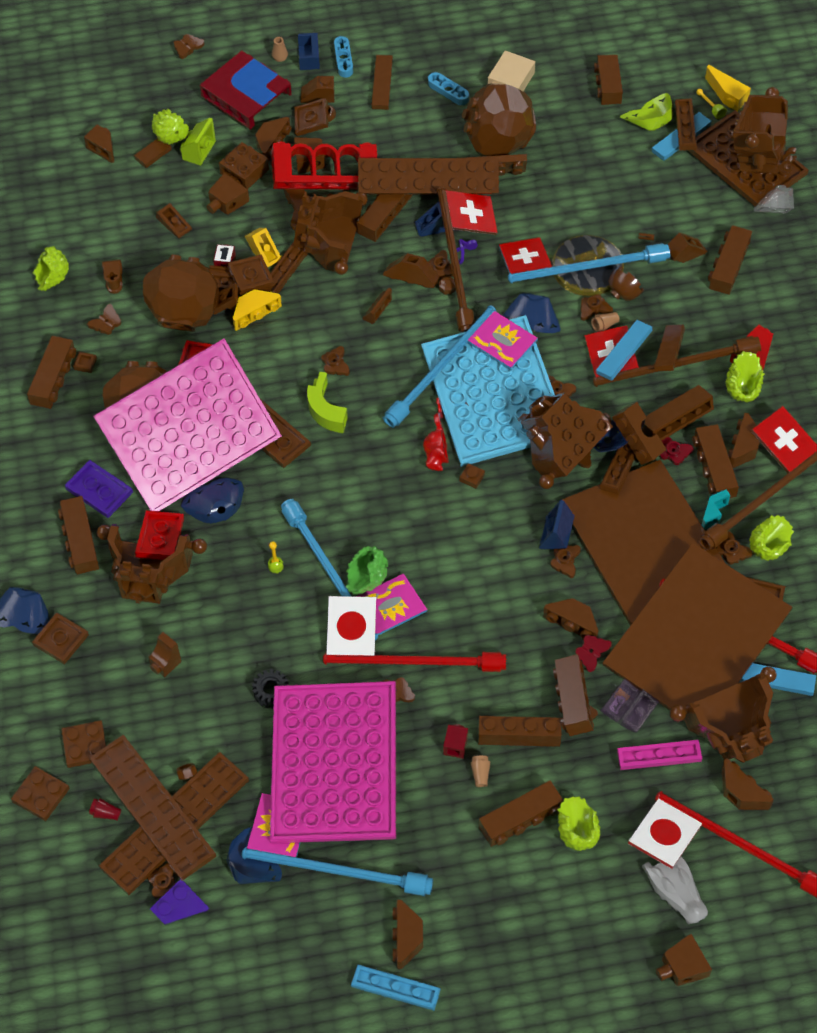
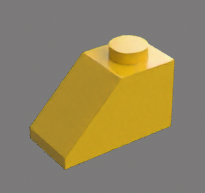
[245,228,281,267]

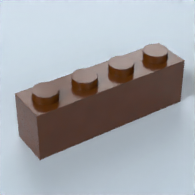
[356,194,413,242]
[708,225,752,295]
[27,336,76,409]
[642,385,714,441]
[692,424,739,498]
[58,496,99,575]
[553,654,594,736]
[479,716,561,747]
[478,780,564,847]

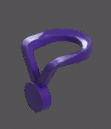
[456,239,478,265]

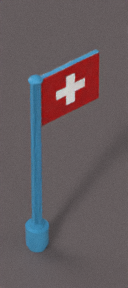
[499,237,670,283]

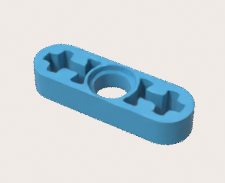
[334,36,353,78]
[428,72,469,105]

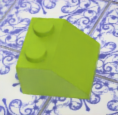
[180,118,216,166]

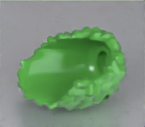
[346,546,388,595]

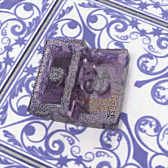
[600,679,659,733]

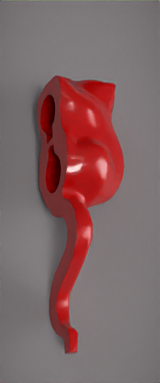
[423,398,449,471]

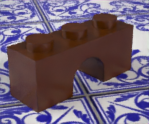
[612,402,667,465]

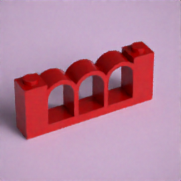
[271,142,377,190]

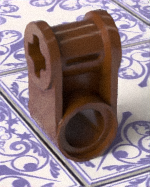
[102,259,123,294]

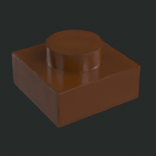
[459,463,485,489]

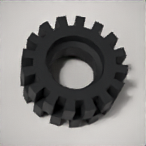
[252,669,289,709]

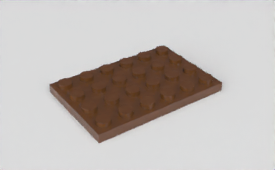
[688,110,809,209]

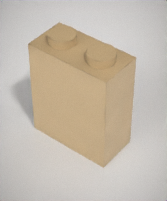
[488,51,535,91]

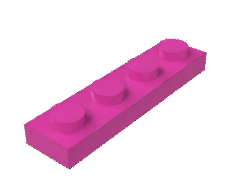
[617,740,702,770]

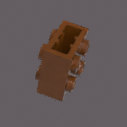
[219,142,269,189]

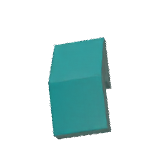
[702,489,730,530]

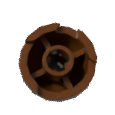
[609,266,644,301]

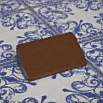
[362,288,392,324]

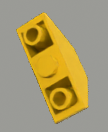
[233,289,282,331]

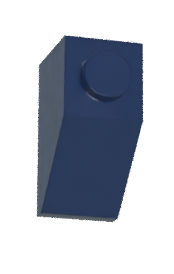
[415,202,445,237]

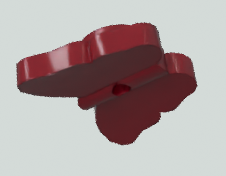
[660,436,694,465]
[575,635,612,672]

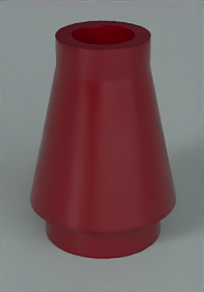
[89,798,122,821]

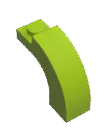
[307,372,348,433]

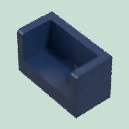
[298,33,320,70]

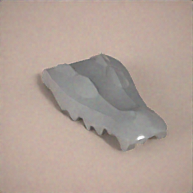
[642,857,708,924]

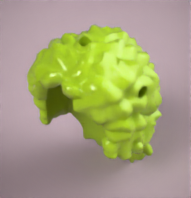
[152,109,189,145]
[33,246,69,291]
[726,351,765,402]
[749,515,794,561]
[557,797,601,851]

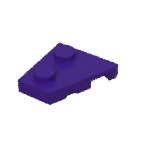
[150,880,209,925]

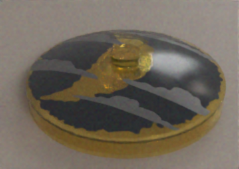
[553,235,624,296]

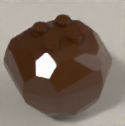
[462,83,536,156]
[143,255,220,332]
[103,361,168,409]

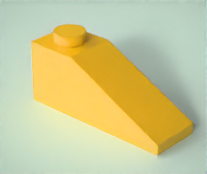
[705,65,751,111]

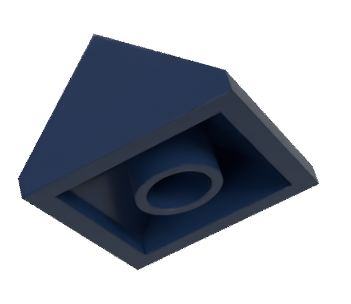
[539,500,574,549]

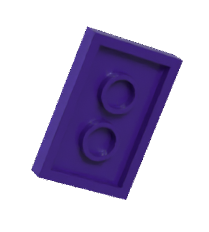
[65,460,133,518]

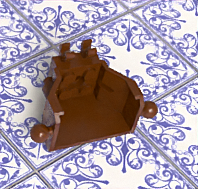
[731,87,797,173]
[290,191,368,275]
[517,393,613,489]
[97,524,207,604]
[670,666,777,763]

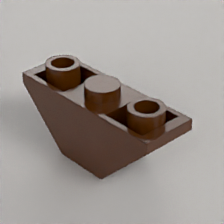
[255,117,291,162]
[383,253,439,288]
[728,413,760,468]
[543,598,599,639]
[722,758,774,810]
[393,900,423,969]

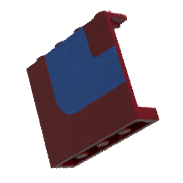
[200,50,292,129]

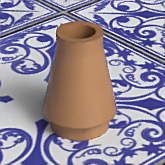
[272,37,288,62]
[591,312,619,332]
[470,756,491,787]

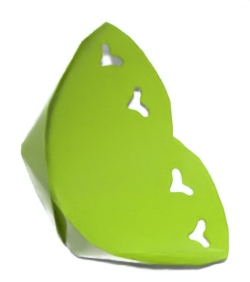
[620,93,672,131]

